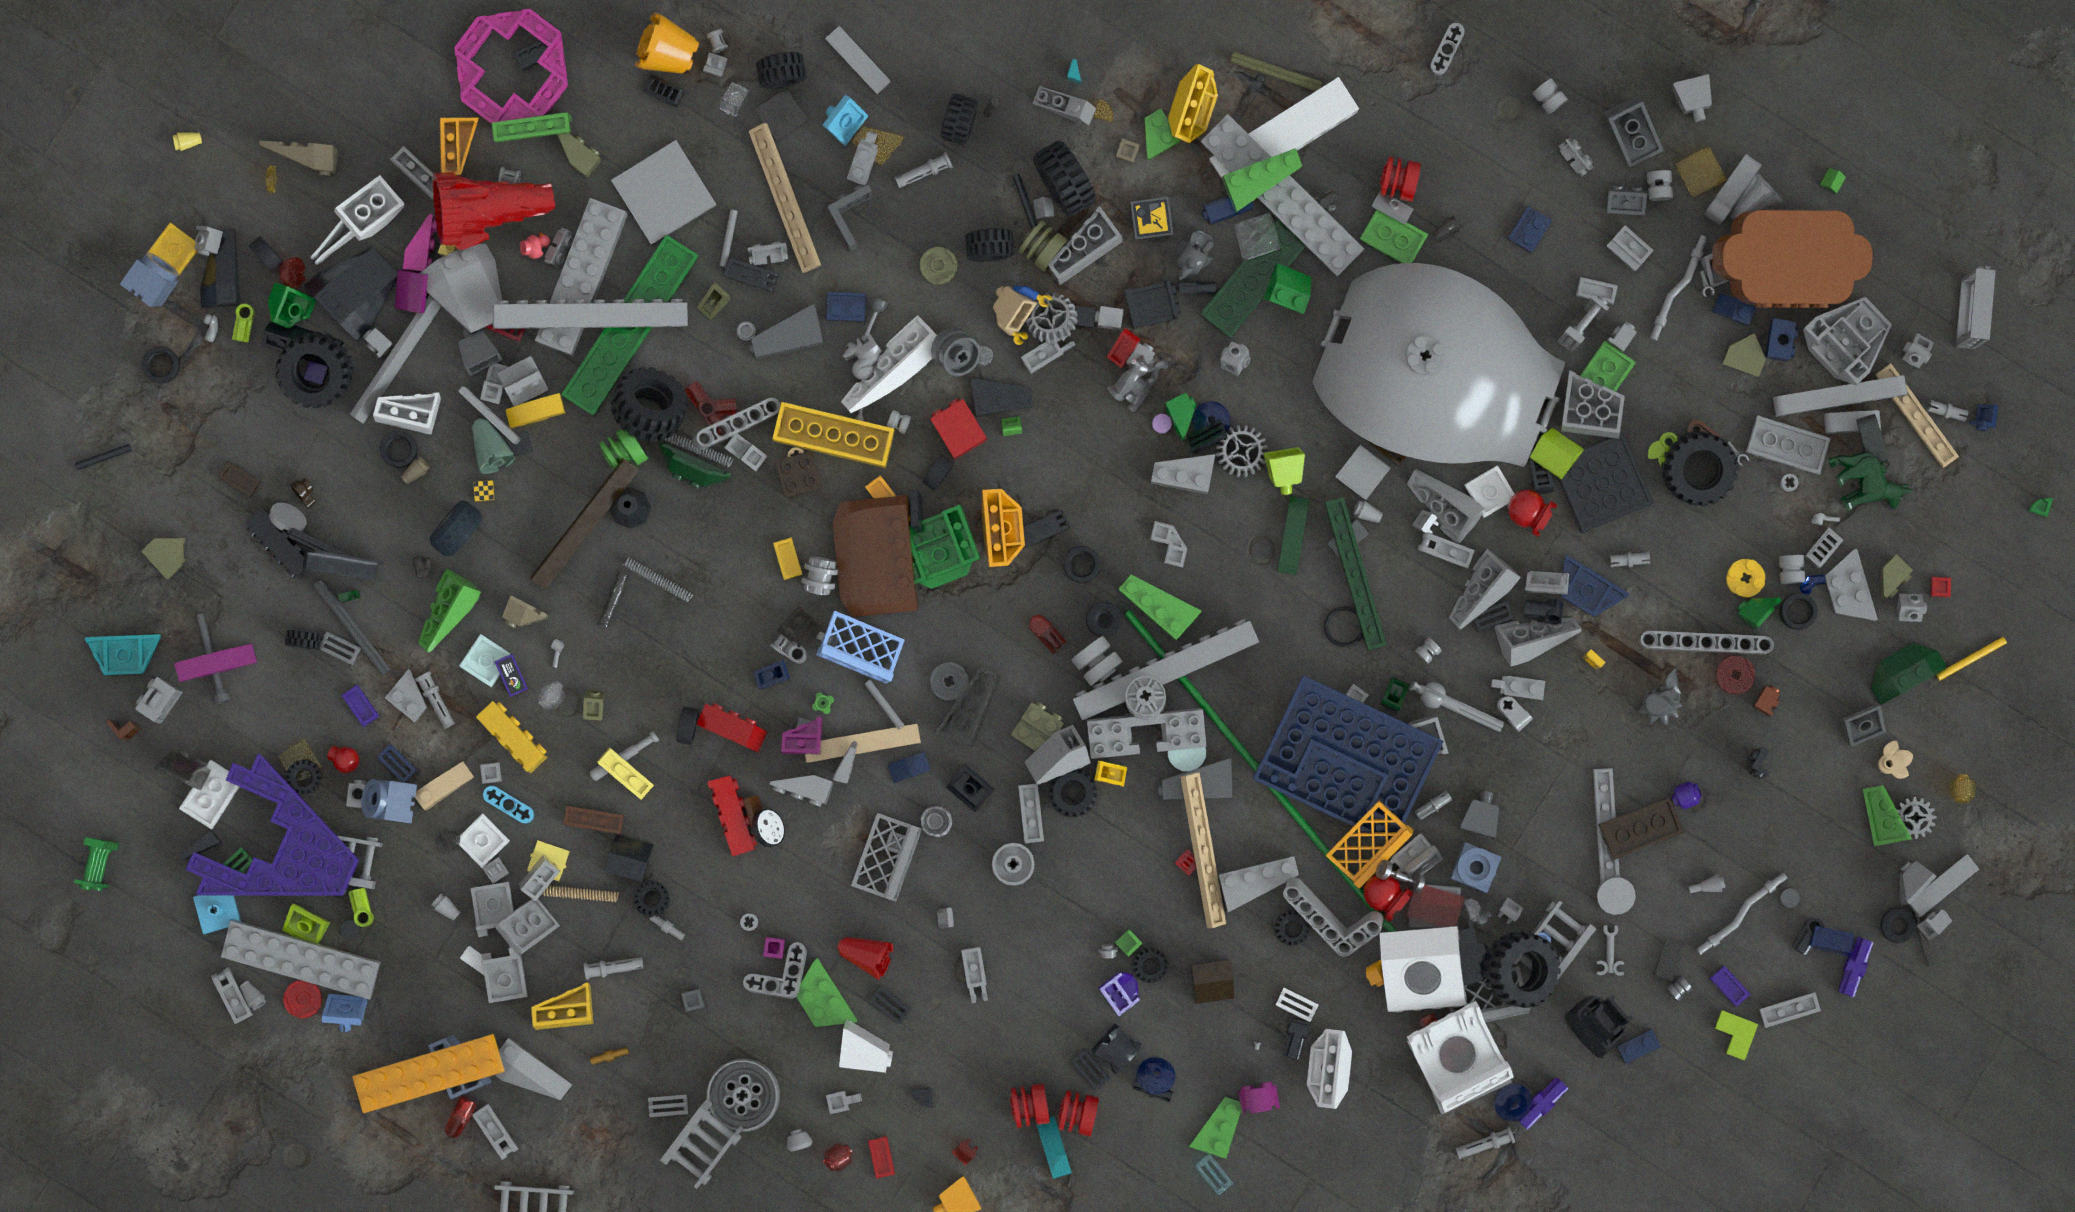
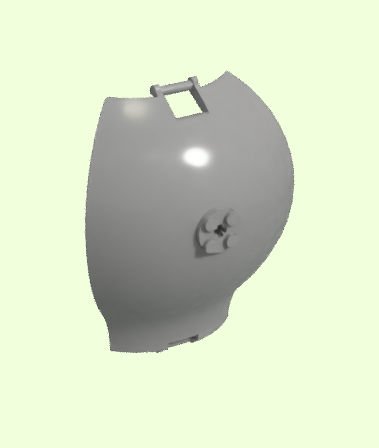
[1313,263,1565,467]

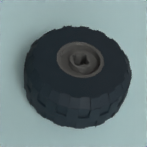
[429,501,482,557]

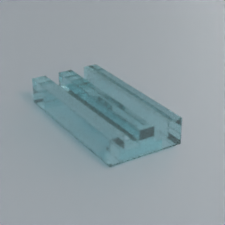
[1194,1153,1234,1196]

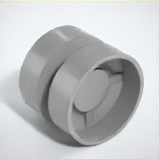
[1071,636,1123,686]

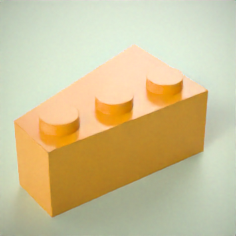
[439,118,479,177]

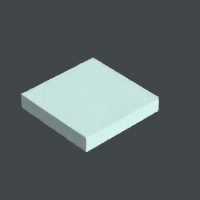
[459,634,510,687]

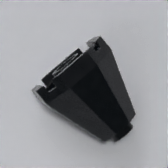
[609,487,651,529]

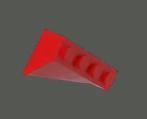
[707,775,757,857]

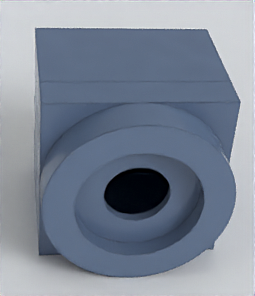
[120,252,179,307]
[361,779,417,823]
[1449,842,1501,893]

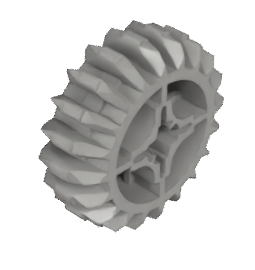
[1026,292,1078,344]
[1216,425,1268,477]

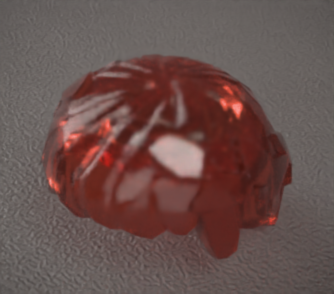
[279,257,306,289]

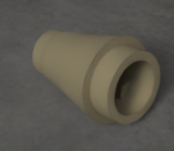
[401,457,430,485]

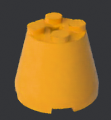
[635,12,699,74]

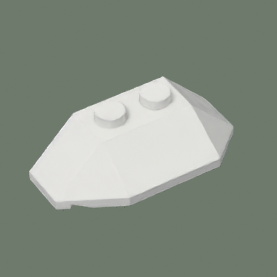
[1307,1029,1352,1109]

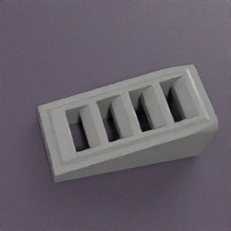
[1804,528,1843,569]
[833,741,858,783]
[937,908,954,929]

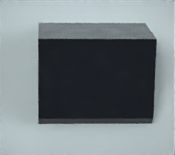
[946,764,995,812]

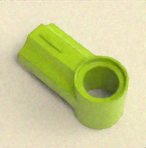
[232,304,256,343]
[348,888,374,927]

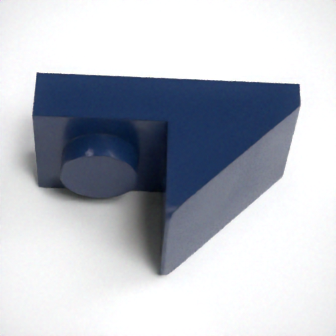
[1712,294,1756,326]
[753,660,790,690]
[888,752,930,783]

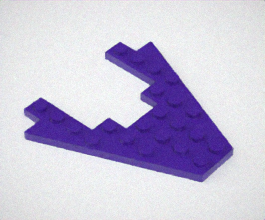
[186,754,359,896]

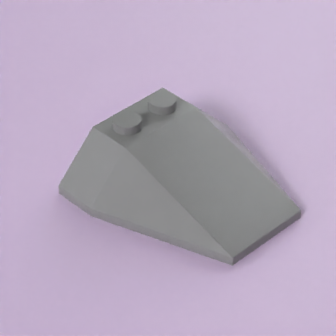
[421,244,502,333]
[1803,297,1892,385]

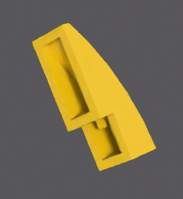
[506,393,565,429]

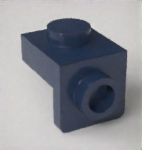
[1969,404,1998,431]

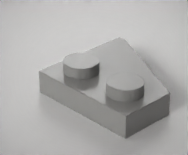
[385,669,427,722]

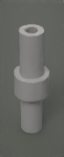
[649,915,685,941]

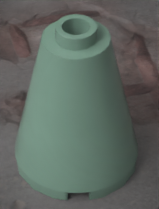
[472,418,515,474]

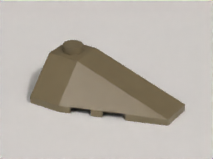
[259,141,338,177]

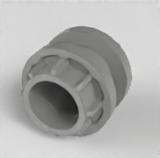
[801,556,838,595]

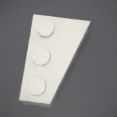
[373,393,441,435]

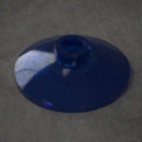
[1192,401,1231,437]
[1137,1057,1175,1094]
[1494,1083,1532,1121]

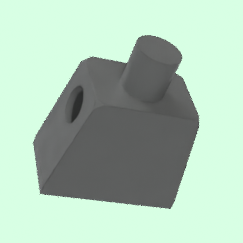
[458,328,503,376]
[1459,790,1499,838]

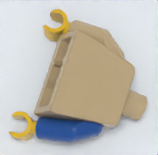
[993,285,1052,345]

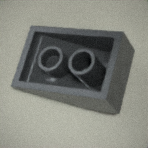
[1602,95,1664,168]

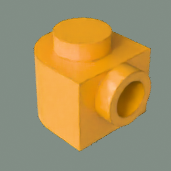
[1366,960,1384,987]

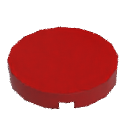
[283,980,323,1018]

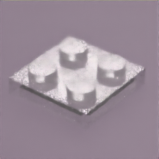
[1234,213,1280,261]

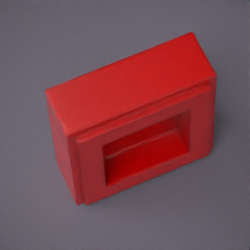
[1930,577,1951,597]

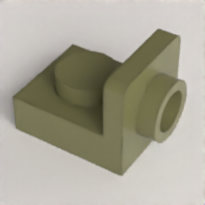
[583,689,605,721]

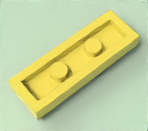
[597,747,654,799]

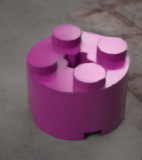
[1238,1081,1280,1115]

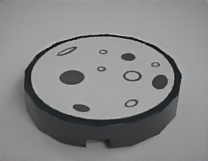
[752,809,785,848]

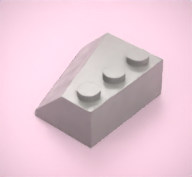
[1561,370,1625,439]

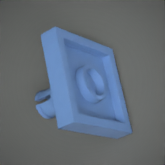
[322,994,367,1032]

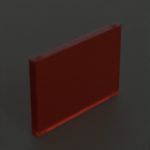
[1406,885,1465,927]

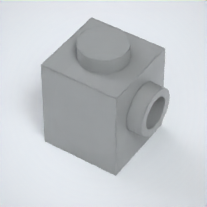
[1126,343,1156,367]

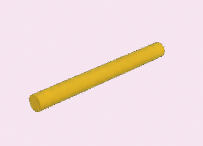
[1936,637,2007,681]

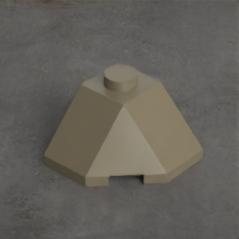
[502,596,549,628]

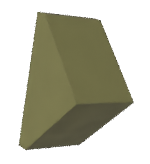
[697,283,731,320]

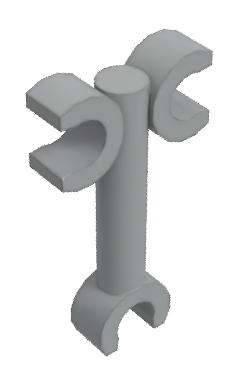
[1596,925,1624,976]

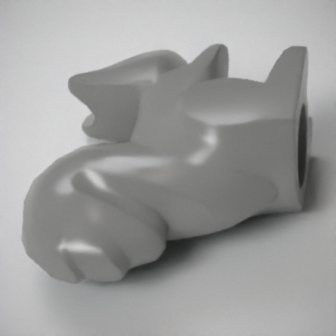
[843,333,882,379]

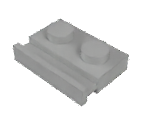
[1606,226,1654,272]

